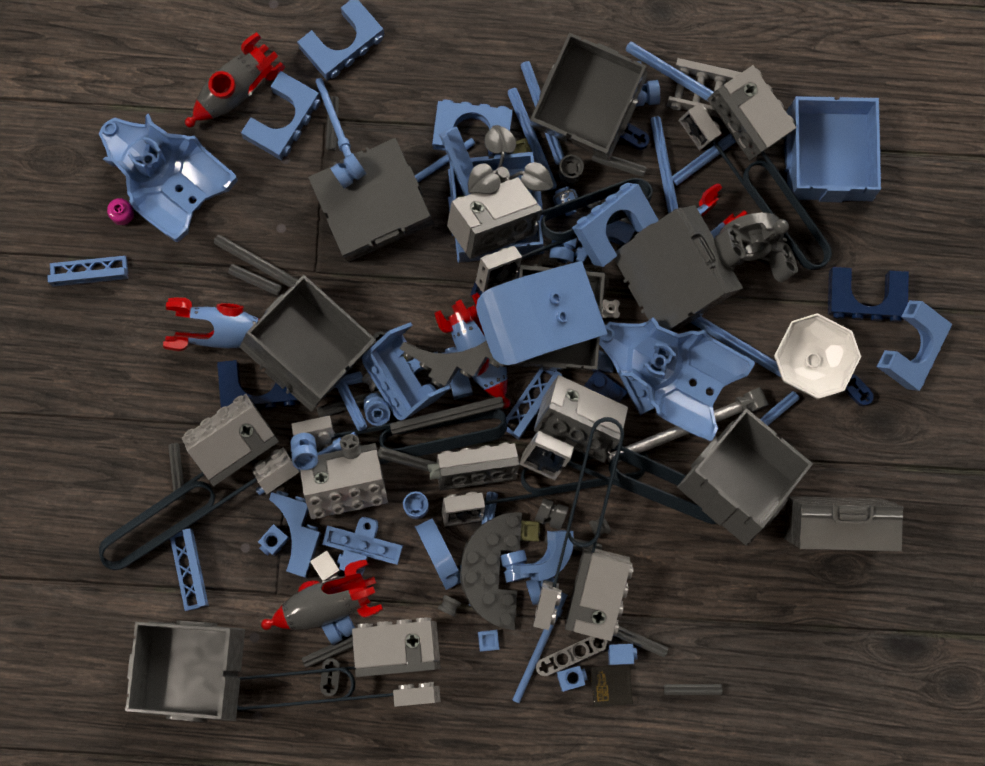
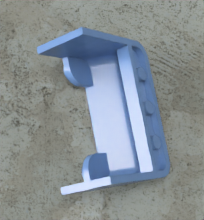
[362,322,451,420]

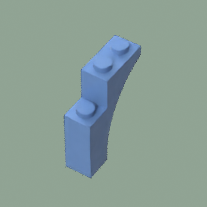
[269,490,321,578]

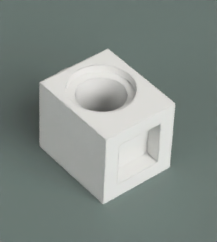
[310,551,341,581]

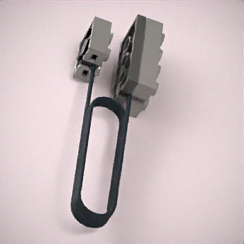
[427,443,648,527]

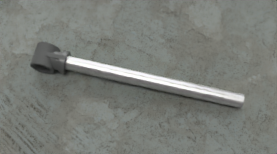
[608,387,769,463]

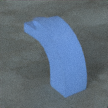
[574,220,635,263]
[415,518,461,590]
[512,530,574,581]

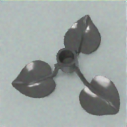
[468,125,554,194]

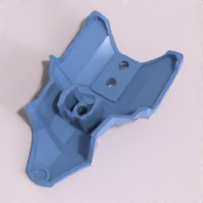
[99,114,238,242]
[599,317,755,441]

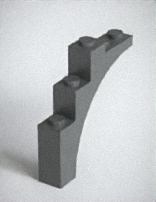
[400,341,506,387]

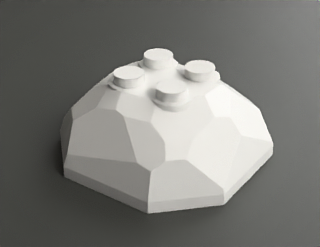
[774,313,861,399]

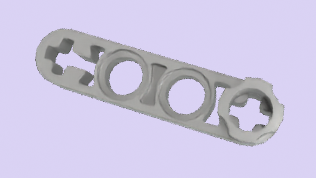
[536,636,608,676]

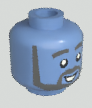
[553,186,578,216]

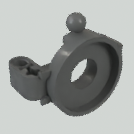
[714,212,798,283]

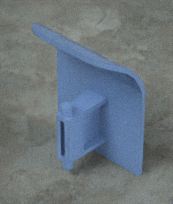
[476,261,607,365]

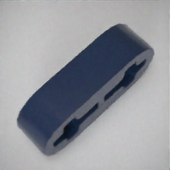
[619,123,649,150]
[844,374,873,406]

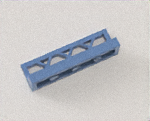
[439,127,474,196]
[48,255,128,287]
[506,370,562,440]
[170,528,209,611]

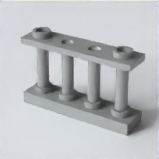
[666,58,742,118]

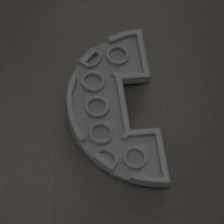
[460,512,522,630]

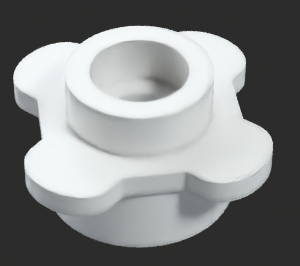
[602,299,620,318]

